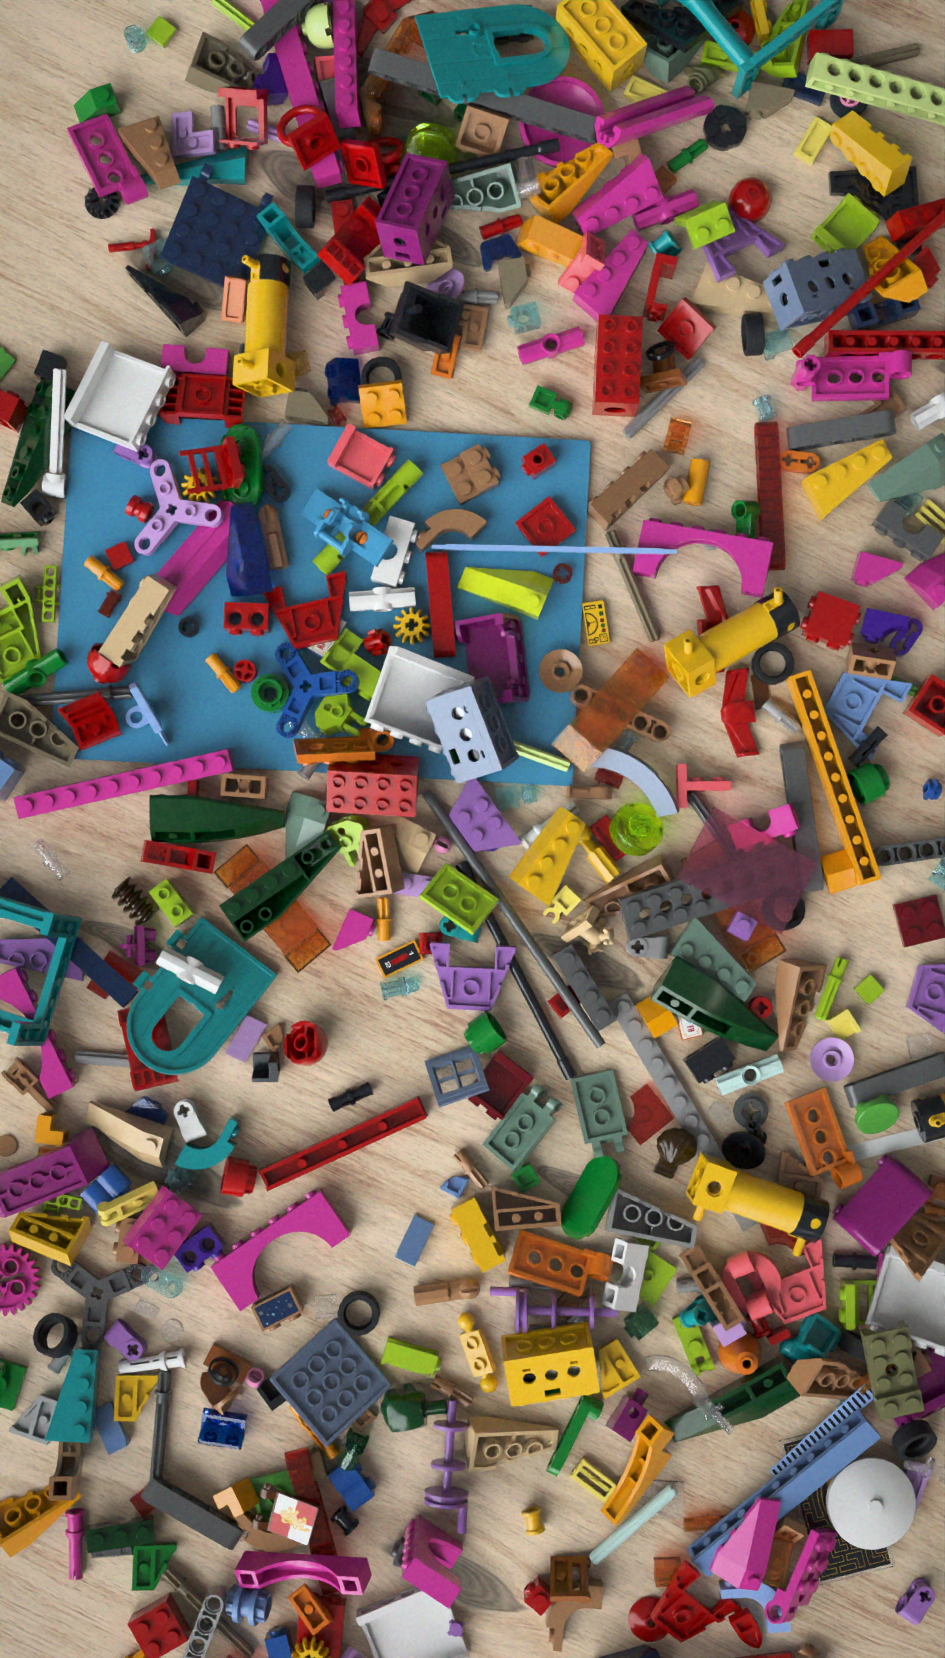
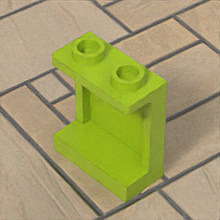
[810,193,881,254]

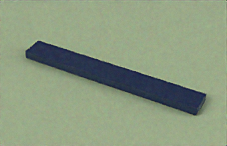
[0,877,138,1008]

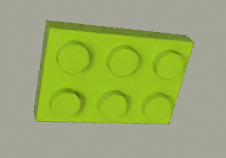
[419,863,499,935]

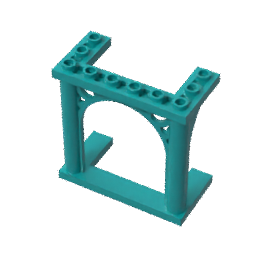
[656,0,845,99]
[0,896,82,1046]

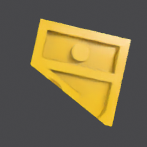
[599,1337,641,1399]
[114,1374,158,1421]

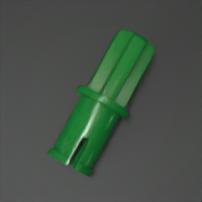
[667,139,708,174]

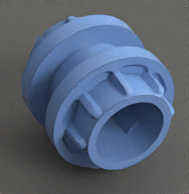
[225,1584,272,1626]

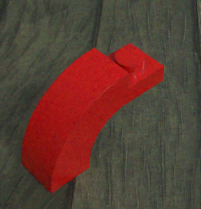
[141,840,217,874]

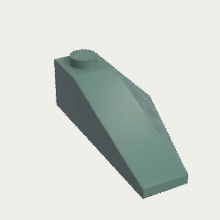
[867,433,945,502]

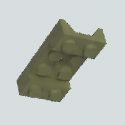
[860,1320,924,1421]

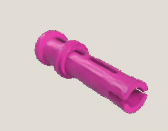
[65,1508,85,1580]

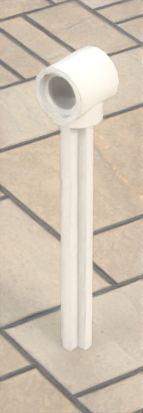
[42,368,68,498]

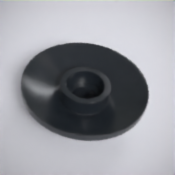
[722,1132,766,1169]

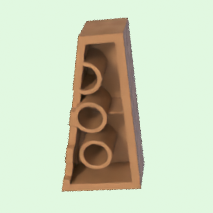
[588,449,670,531]

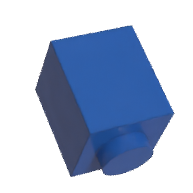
[265,1626,294,1658]

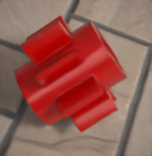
[364,628,391,656]

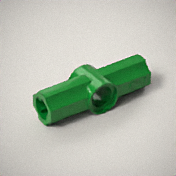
[3,648,68,695]

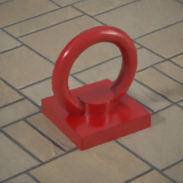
[277,105,341,171]
[340,137,405,189]

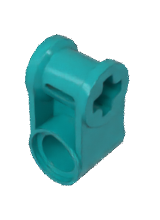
[648,229,682,256]
[439,916,482,943]
[680,1294,716,1328]

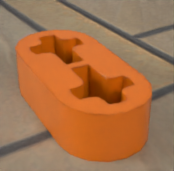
[777,450,820,474]

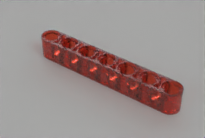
[754,421,786,571]
[285,1446,339,1595]

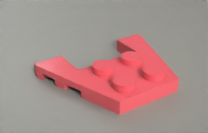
[744,1238,826,1324]

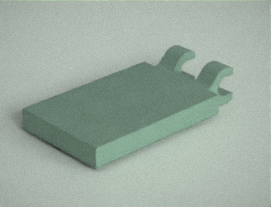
[570,1070,628,1158]
[483,1084,563,1172]

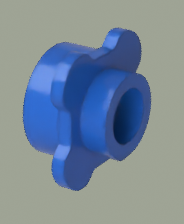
[922,779,942,800]

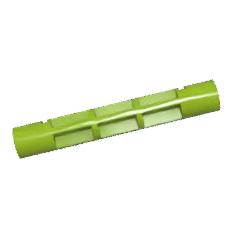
[312,460,423,575]

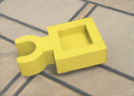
[543,884,582,924]

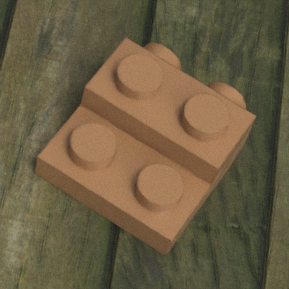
[455,103,509,156]
[440,444,501,505]
[112,1215,154,1265]

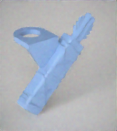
[126,682,169,746]

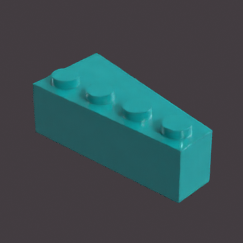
[44,1348,102,1443]

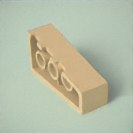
[691,263,777,322]
[98,573,177,667]

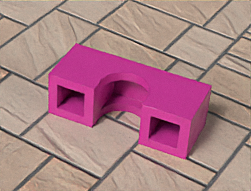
[337,281,380,356]
[161,344,231,377]
[727,802,801,852]

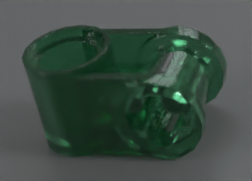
[337,1427,370,1471]

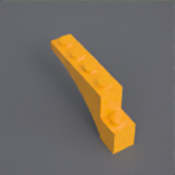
[600,1414,675,1527]

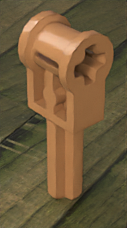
[1,1057,59,1113]

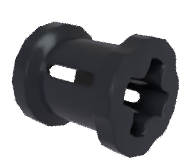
[376,312,395,341]
[330,1505,359,1536]

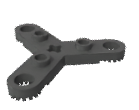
[51,1259,150,1348]

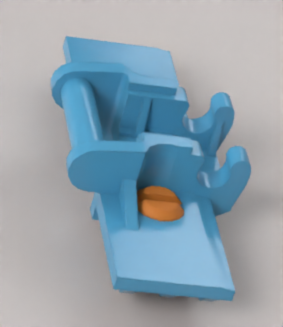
[301,488,394,567]

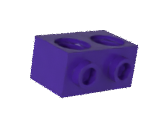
[174,1222,226,1273]

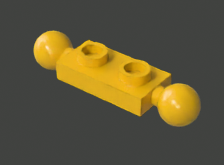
[458,1312,498,1393]

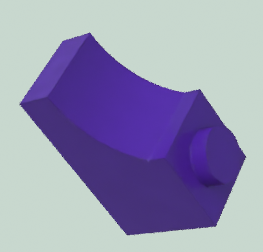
[252,53,288,105]
[860,608,912,644]

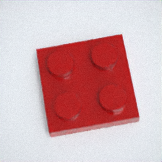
[657,297,717,360]
[515,496,576,558]

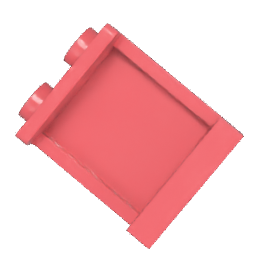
[327,423,396,490]

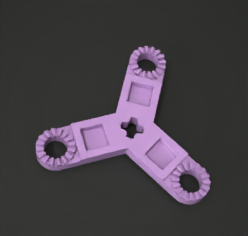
[134,459,224,556]

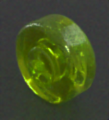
[404,123,457,164]
[609,802,664,856]

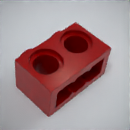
[224,602,271,636]

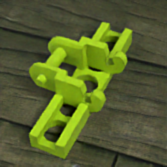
[33,565,61,623]
[41,1193,83,1216]

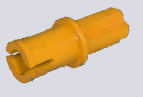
[84,555,125,592]
[205,652,242,693]
[375,897,392,941]

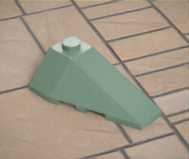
[643,32,710,83]
[449,160,523,213]
[285,792,332,860]

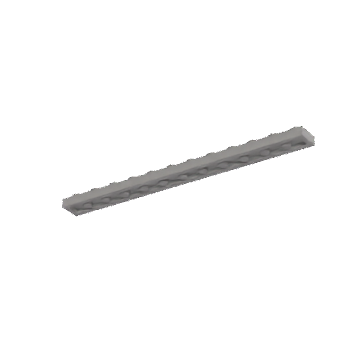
[607,992,759,1232]

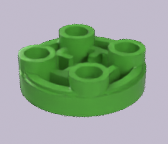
[855,1094,899,1134]

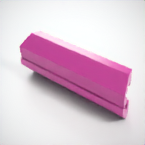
[594,86,715,148]
[157,500,253,616]

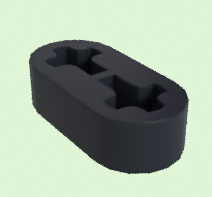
[263,464,290,503]

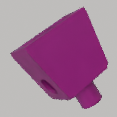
[606,1388,649,1442]

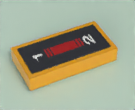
[375,940,424,979]

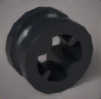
[178,617,199,638]

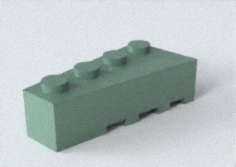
[669,917,757,1002]

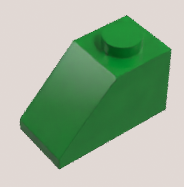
[74,83,122,123]

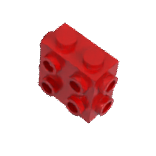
[800,591,862,651]

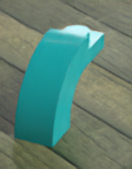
[256,202,321,274]
[175,1116,241,1170]

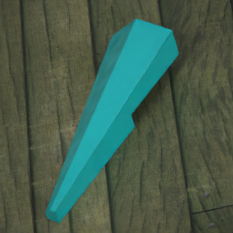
[140,145,249,186]

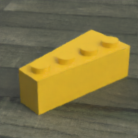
[830,111,913,197]
[801,439,893,521]
[508,806,586,907]

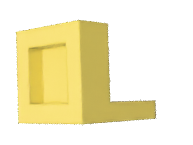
[826,1008,861,1040]

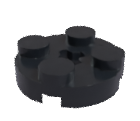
[703,105,747,151]

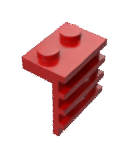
[179,436,246,494]
[58,691,122,751]

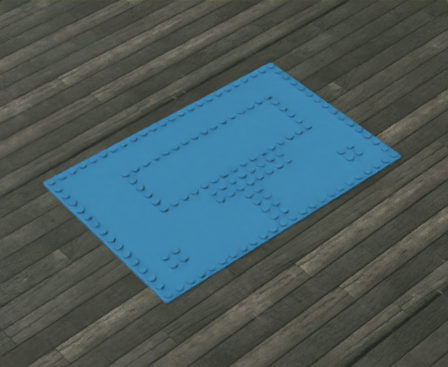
[52,417,591,786]

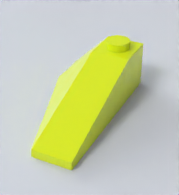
[457,567,554,620]

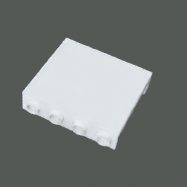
[63,341,176,452]
[364,646,474,754]
[865,1246,945,1357]
[356,1586,469,1658]

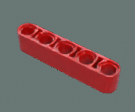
[425,551,456,659]

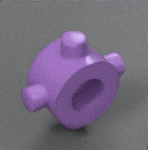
[447,1619,465,1637]

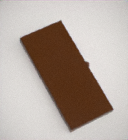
[750,675,770,710]

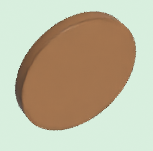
[0,1135,17,1157]

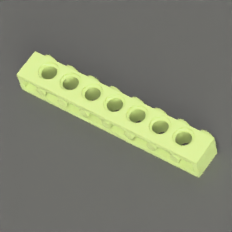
[805,52,945,126]

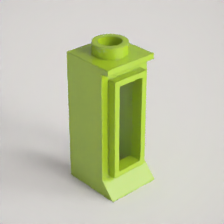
[381,1337,442,1378]

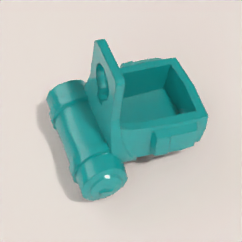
[778,1313,841,1363]

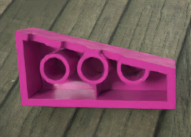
[571,153,664,236]
[573,229,648,322]

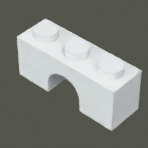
[371,516,418,589]
[602,1238,649,1312]

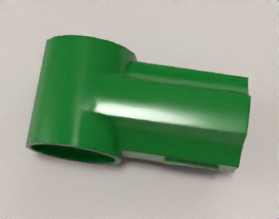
[731,500,760,539]

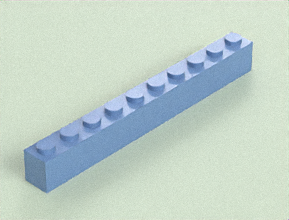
[687,1409,881,1577]

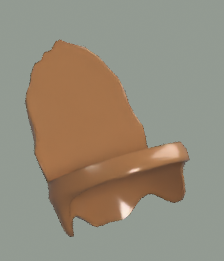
[200,1372,242,1415]

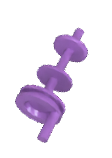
[490,1286,618,1333]
[424,1399,468,1534]

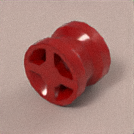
[234,660,257,683]
[748,996,772,1019]

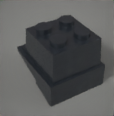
[388,281,465,355]

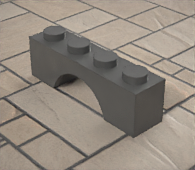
[552,944,617,1031]

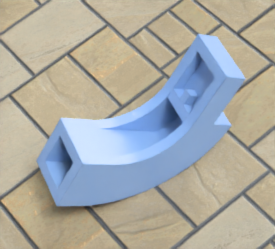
[719,1578,791,1633]

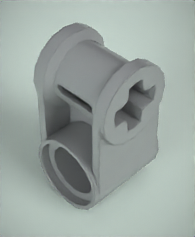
[625,936,668,959]

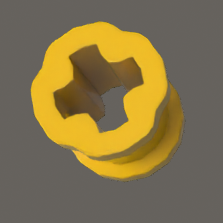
[521,1506,546,1536]

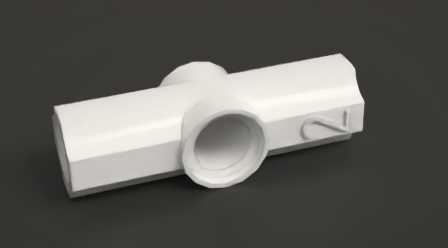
[909,392,945,431]
[349,587,416,612]
[156,946,224,994]

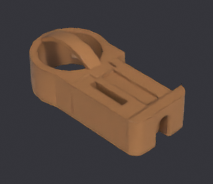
[567,784,612,800]
[556,1279,592,1321]

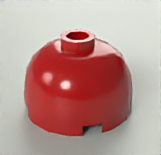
[728,177,772,223]
[87,643,132,684]
[284,1021,328,1066]

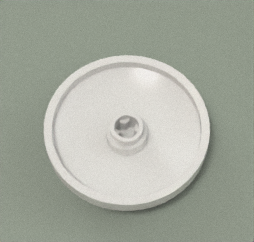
[826,1456,916,1550]

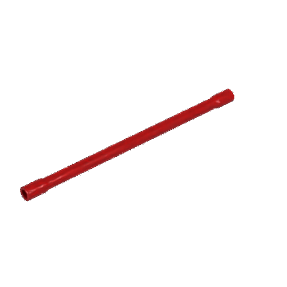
[792,209,945,358]

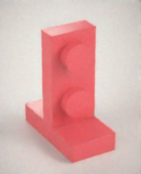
[558,231,605,293]
[676,764,731,809]

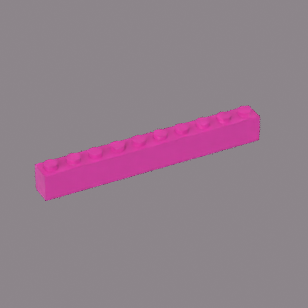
[260,0,344,189]
[13,748,236,819]

